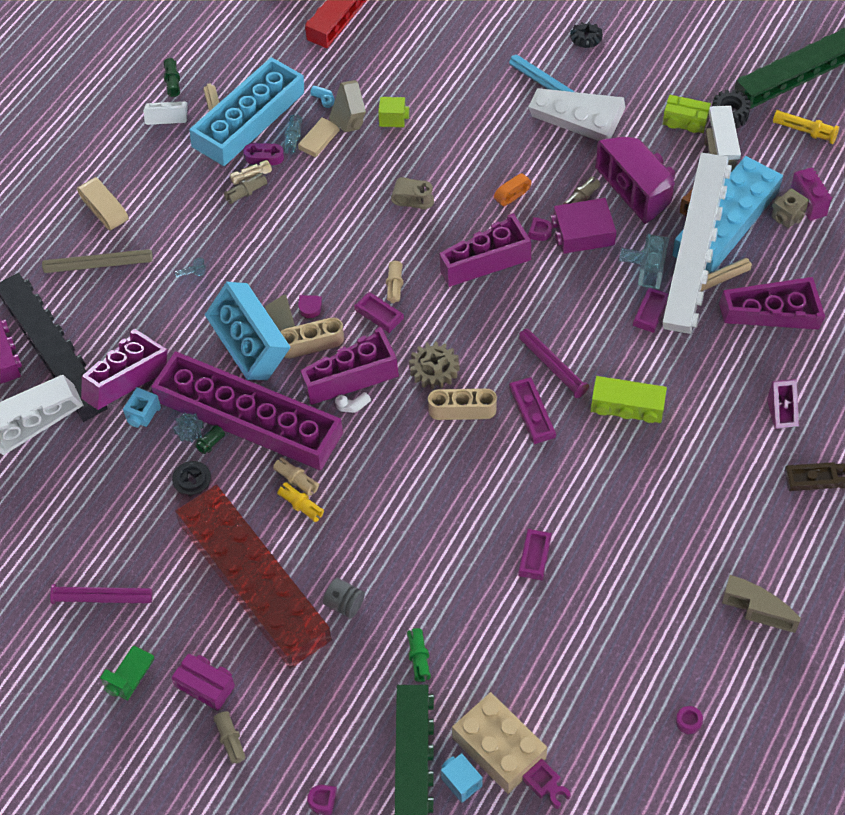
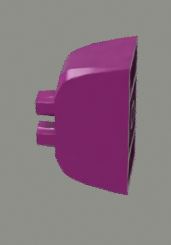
[595,137,676,224]

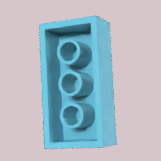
[205,281,291,380]

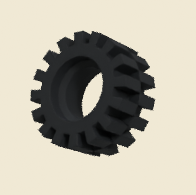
[712,90,751,129]

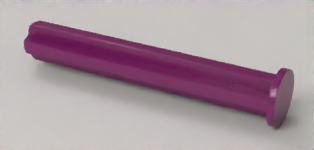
[519,328,589,398]
[50,584,153,604]

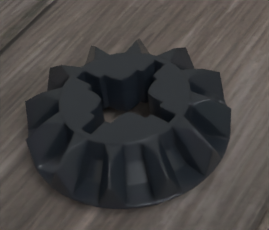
[570,21,603,48]
[172,461,212,497]

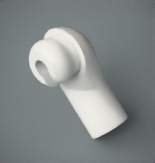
[335,392,371,413]

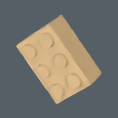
[452,692,547,794]

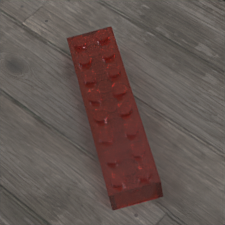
[175,484,332,669]

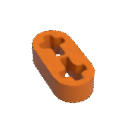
[494,173,532,206]

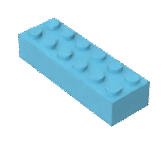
[189,57,304,166]
[672,156,783,274]

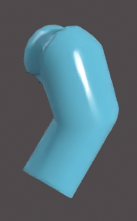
[311,85,335,108]

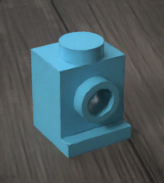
[123,387,161,428]

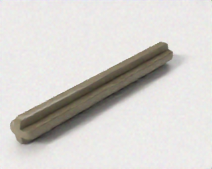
[42,249,153,273]

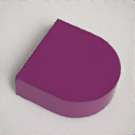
[528,217,553,241]
[298,295,322,318]
[307,785,337,815]

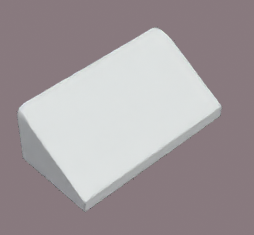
[143,101,188,125]

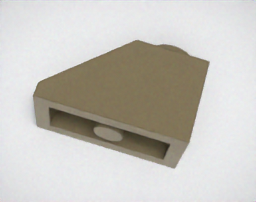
[329,80,366,133]

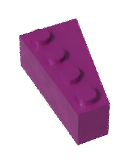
[439,213,532,287]
[300,327,399,405]
[81,329,168,410]

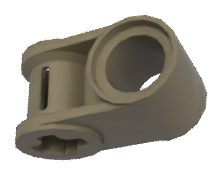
[391,177,434,209]

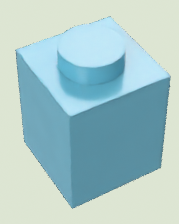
[441,753,483,803]

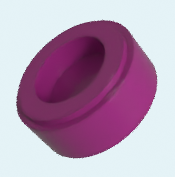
[676,706,703,734]

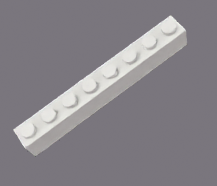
[663,153,732,334]

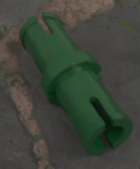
[163,58,180,97]

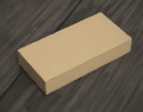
[298,117,340,158]

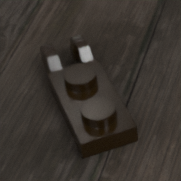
[784,462,845,491]

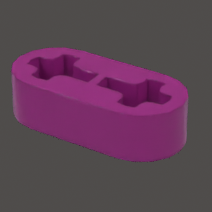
[243,143,284,165]

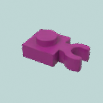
[522,759,571,809]

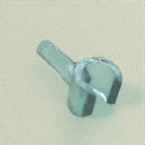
[175,258,206,277]

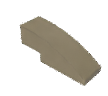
[722,575,801,633]

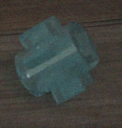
[173,412,204,443]

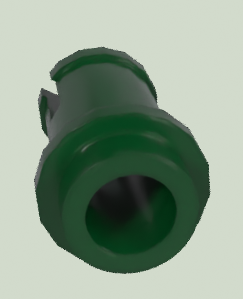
[195,425,225,454]

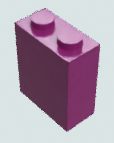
[550,198,616,254]

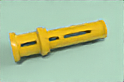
[773,110,840,144]

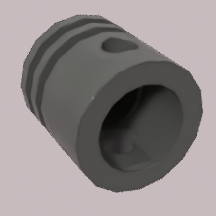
[323,578,365,619]

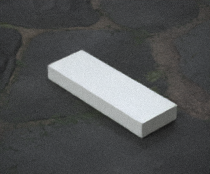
[709,106,741,160]

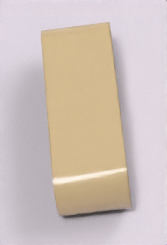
[77,177,129,231]
[280,318,344,358]
[428,389,497,420]

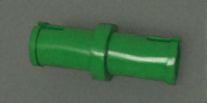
[407,628,431,682]

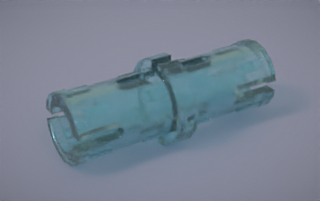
[283,115,303,154]

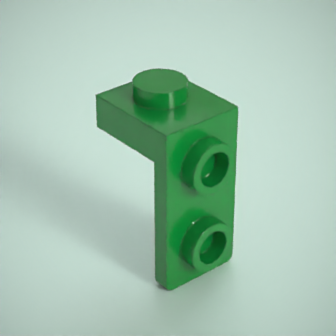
[100,646,155,701]

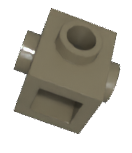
[771,188,809,229]

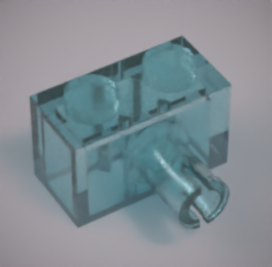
[619,234,669,289]

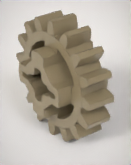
[409,341,460,390]

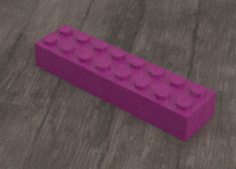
[151,351,343,471]

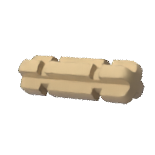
[230,160,272,185]

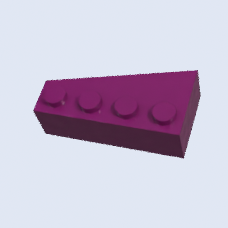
[719,277,825,330]

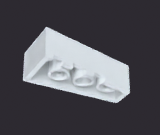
[529,88,625,141]
[0,375,84,455]

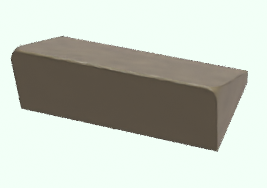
[265,294,295,331]

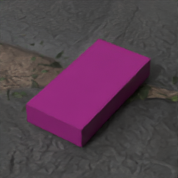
[633,287,669,333]
[354,292,404,333]
[518,529,552,581]

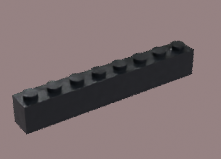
[0,272,108,423]

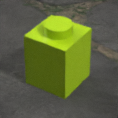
[378,97,409,128]

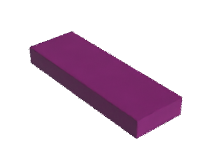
[509,377,556,445]

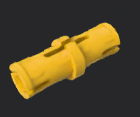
[277,482,324,522]

